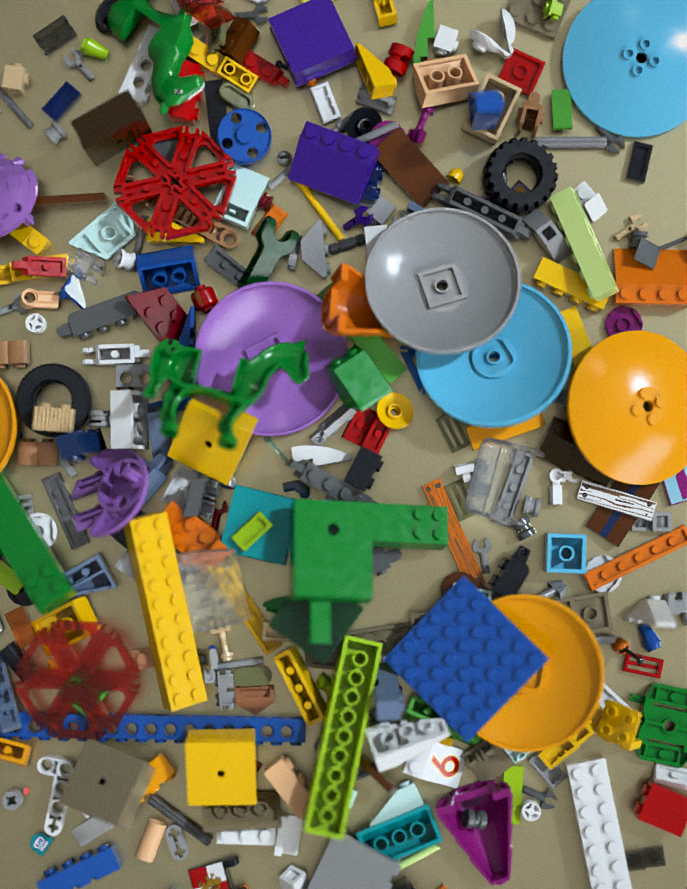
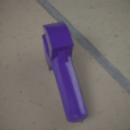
[343,206,373,231]

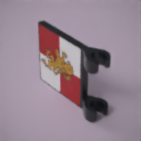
[188,856,247,889]

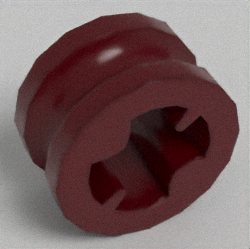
[257,192,274,212]

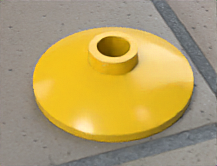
[376,392,414,430]

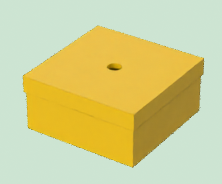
[167,395,259,486]
[185,729,257,806]

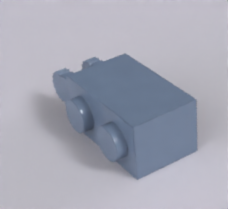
[142,453,173,507]

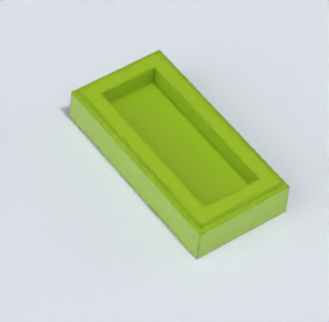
[231,511,273,552]

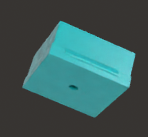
[221,485,294,566]

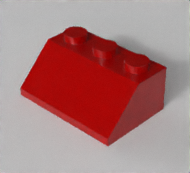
[169,60,205,126]

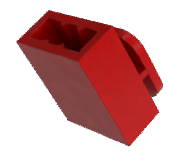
[634,780,687,837]

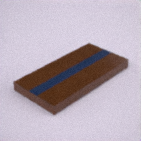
[586,481,660,547]

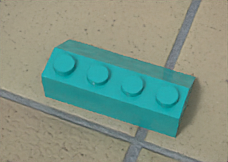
[356,804,443,860]

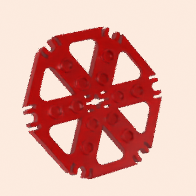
[113,125,237,241]

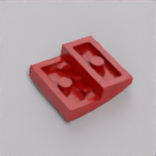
[341,408,391,454]

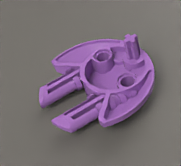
[70,448,148,537]

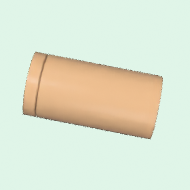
[134,818,167,862]

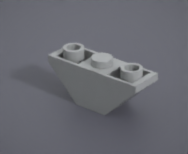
[522,208,571,263]
[300,220,331,280]

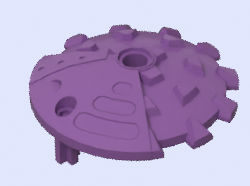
[0,154,38,237]

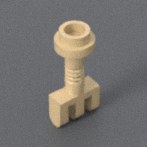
[209,618,234,662]

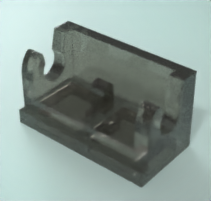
[32,15,77,57]

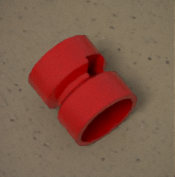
[383,42,414,78]

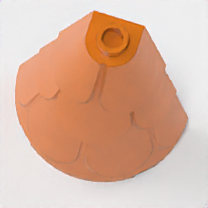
[321,263,394,338]

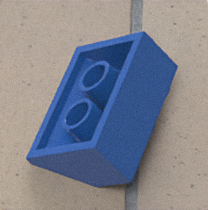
[136,245,200,294]

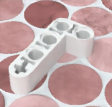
[37,754,76,836]

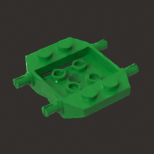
[629,682,687,768]

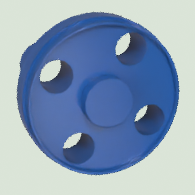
[216,108,272,165]

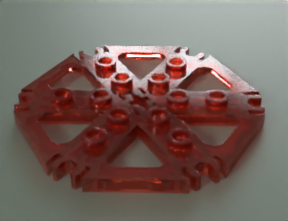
[15,620,140,739]

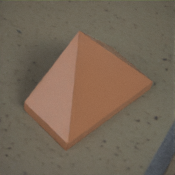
[235,685,274,715]

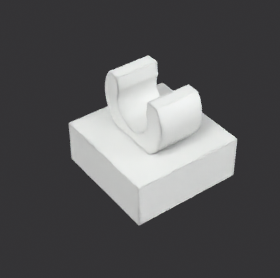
[453,461,475,483]

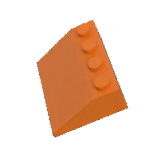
[612,248,687,307]

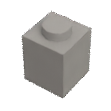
[367,195,396,226]

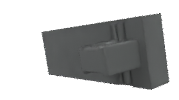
[204,245,246,288]

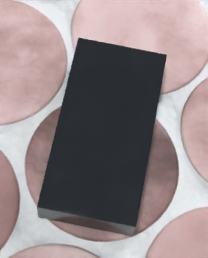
[625,141,653,183]

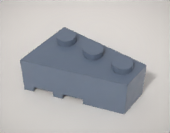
[65,552,118,596]
[375,663,404,721]

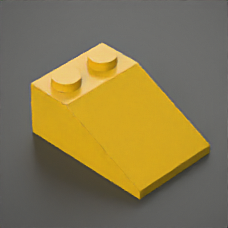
[31,595,102,657]

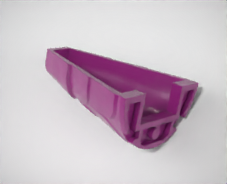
[435,780,513,885]

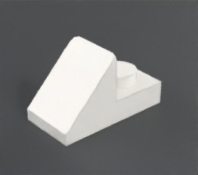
[574,181,608,223]

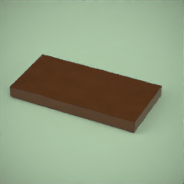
[377,127,450,208]

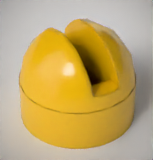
[446,168,463,185]

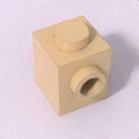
[2,63,30,94]

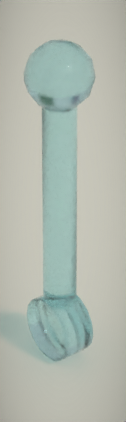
[264,436,289,467]

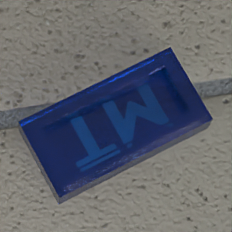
[42,81,82,123]

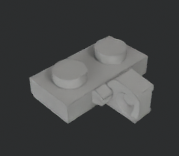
[196,648,219,684]

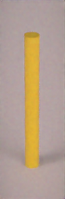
[295,182,345,241]

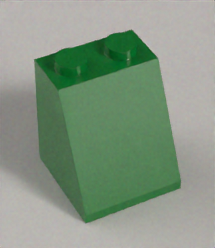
[325,347,392,412]

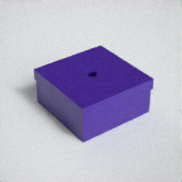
[268,0,357,88]

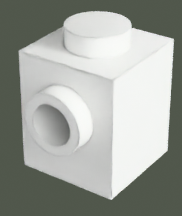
[432,25,459,57]

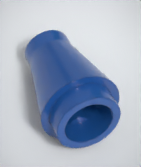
[638,624,662,653]

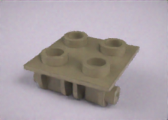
[460,739,515,782]

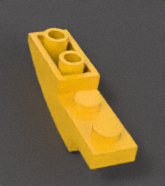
[187,36,258,93]

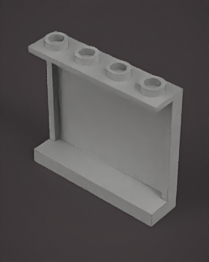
[307,830,401,889]

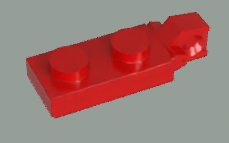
[241,50,290,89]
[11,255,66,278]

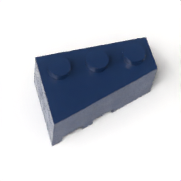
[55,428,107,464]

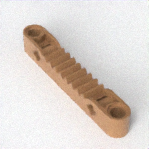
[126,175,239,251]

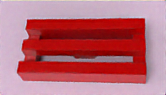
[622,653,664,679]

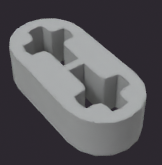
[165,823,189,861]

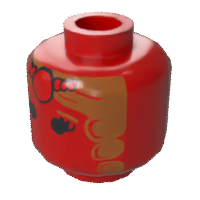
[191,284,218,314]

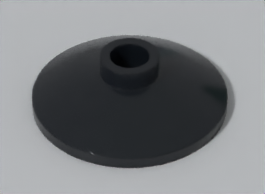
[347,107,382,144]

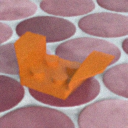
[164,500,232,565]

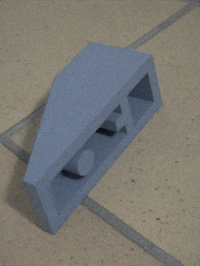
[148,406,173,461]

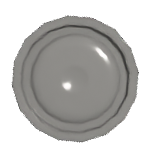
[87,410,111,427]

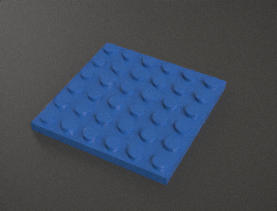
[383,576,550,742]

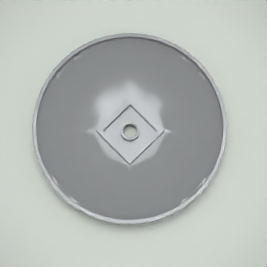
[365,207,521,355]

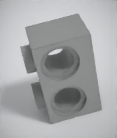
[116,364,150,391]

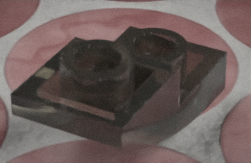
[624,845,666,872]

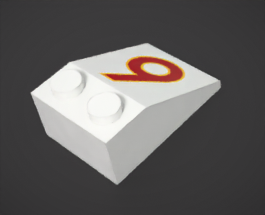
[402,743,467,788]

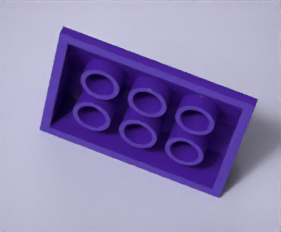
[288,121,380,206]

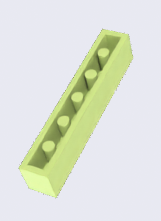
[550,186,619,302]

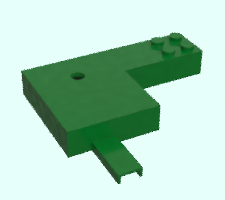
[0,471,78,615]
[290,499,448,645]

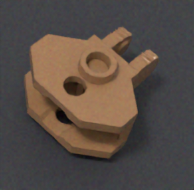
[516,91,545,137]

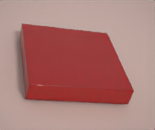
[498,48,546,98]

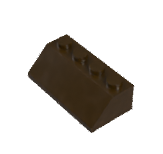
[536,416,611,487]

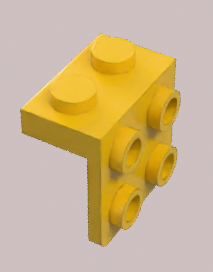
[596,700,642,751]

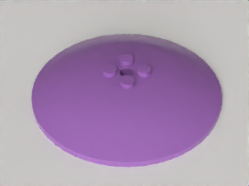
[195,281,348,436]

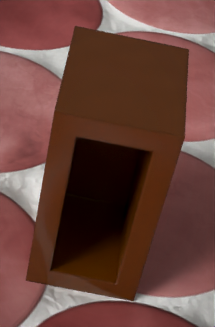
[219,16,260,65]

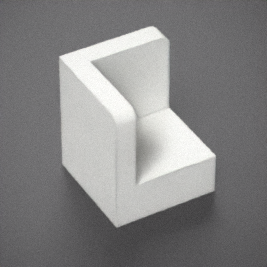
[279,865,309,889]

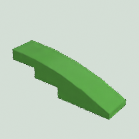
[413,0,435,81]

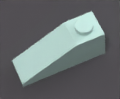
[369,779,424,827]

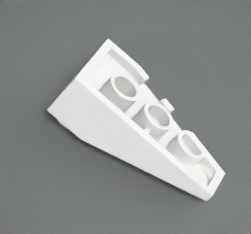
[623,595,676,627]
[365,718,450,772]

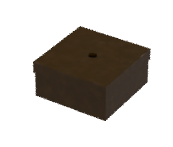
[70,89,153,166]

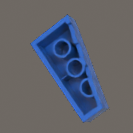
[468,91,504,131]
[36,843,123,889]

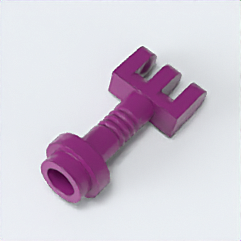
[407,106,435,143]

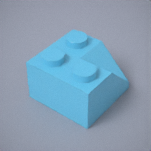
[544,533,587,574]

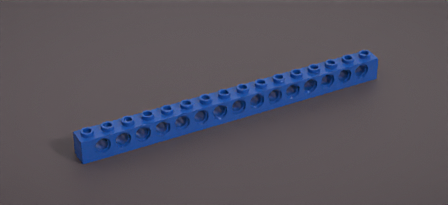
[0,711,306,746]

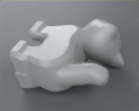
[664,591,687,629]

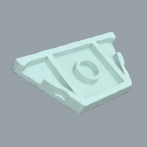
[69,202,136,260]

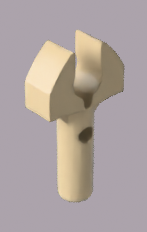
[614,214,648,241]

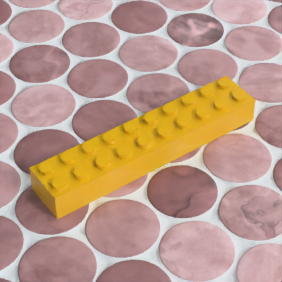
[124,511,207,711]

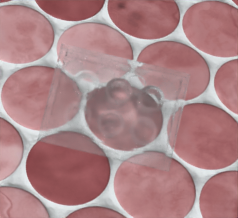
[176,548,251,633]

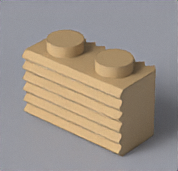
[32,403,76,433]

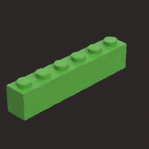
[316,282,407,385]

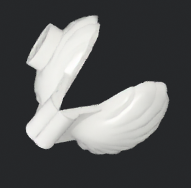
[469,8,515,59]

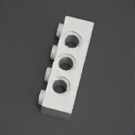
[118,24,159,107]

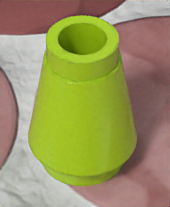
[79,37,109,60]

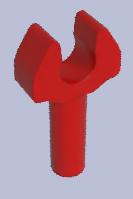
[211,499,228,532]

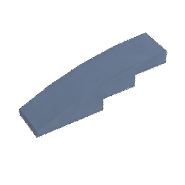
[0,656,22,733]

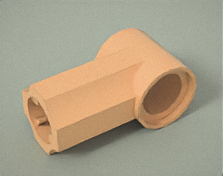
[19,288,59,309]

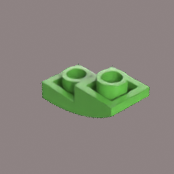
[551,89,573,130]

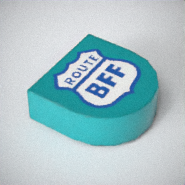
[30,832,54,856]

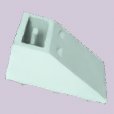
[214,164,270,231]

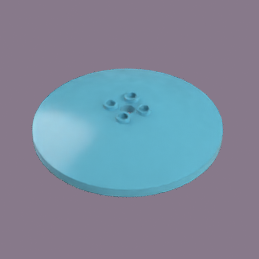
[562,0,687,138]
[416,283,572,428]

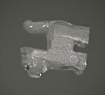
[66,247,107,285]

